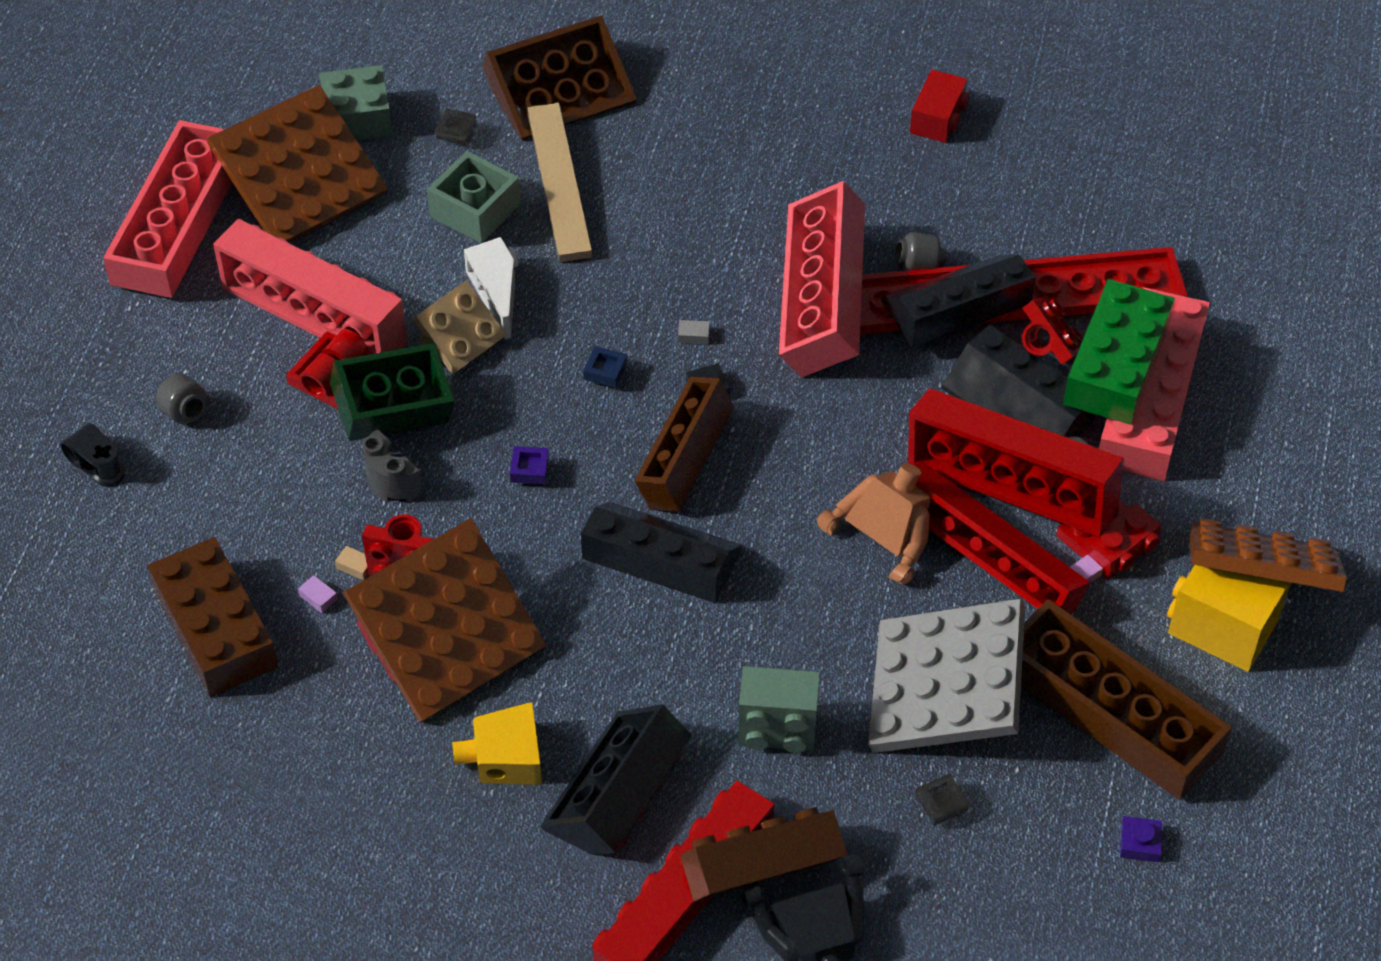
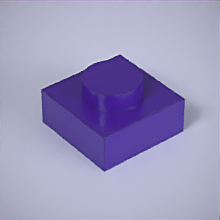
[510,446,549,484]
[1120,816,1162,862]

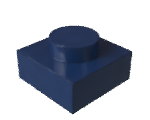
[583,346,627,388]

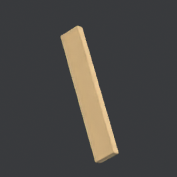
[528,103,592,262]

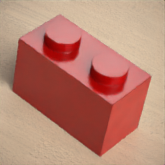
[910,69,970,143]

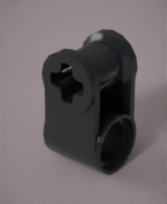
[60,423,125,487]

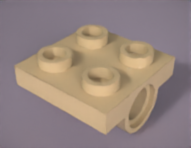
[412,280,507,374]

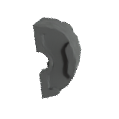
[362,429,423,502]

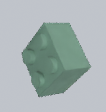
[319,65,393,141]
[427,151,521,244]
[738,666,819,753]

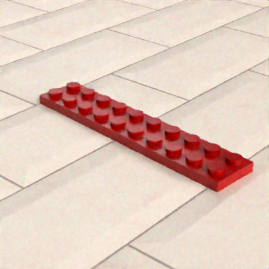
[860,247,1188,335]

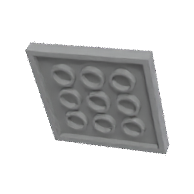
[868,599,1025,753]

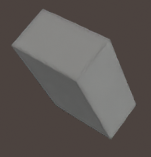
[678,320,709,344]

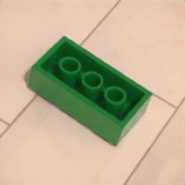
[1063,279,1175,425]

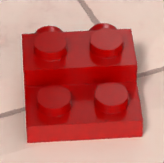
[1056,501,1162,580]

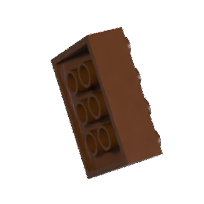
[482,15,637,140]

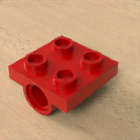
[1022,296,1084,365]
[286,329,373,409]
[362,514,433,577]

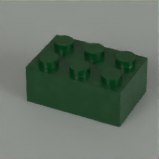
[330,343,454,441]

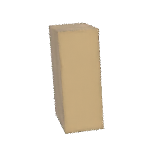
[335,546,368,580]

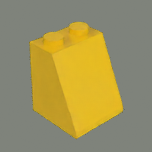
[1167,565,1291,672]

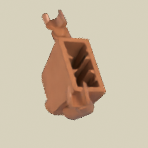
[817,463,931,584]

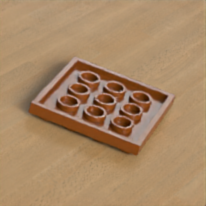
[207,84,388,243]
[343,518,546,722]
[1189,518,1347,592]

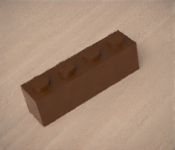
[634,377,734,512]
[680,807,848,901]

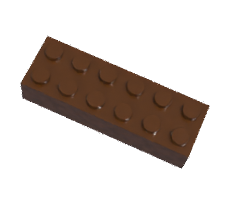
[1021,599,1232,800]

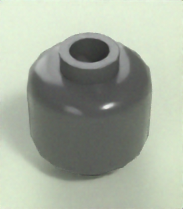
[895,232,946,271]
[156,374,208,424]

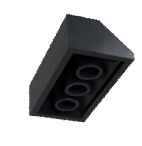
[881,254,1036,347]
[942,325,1094,438]
[581,502,742,604]
[540,704,692,855]

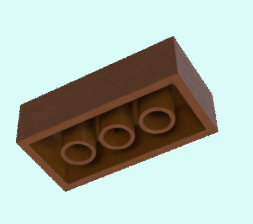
[147,537,279,697]

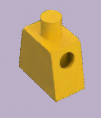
[452,703,542,785]

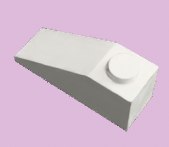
[464,237,518,340]

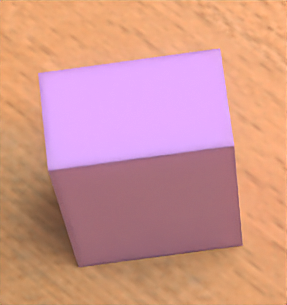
[1070,555,1103,582]
[298,575,338,613]

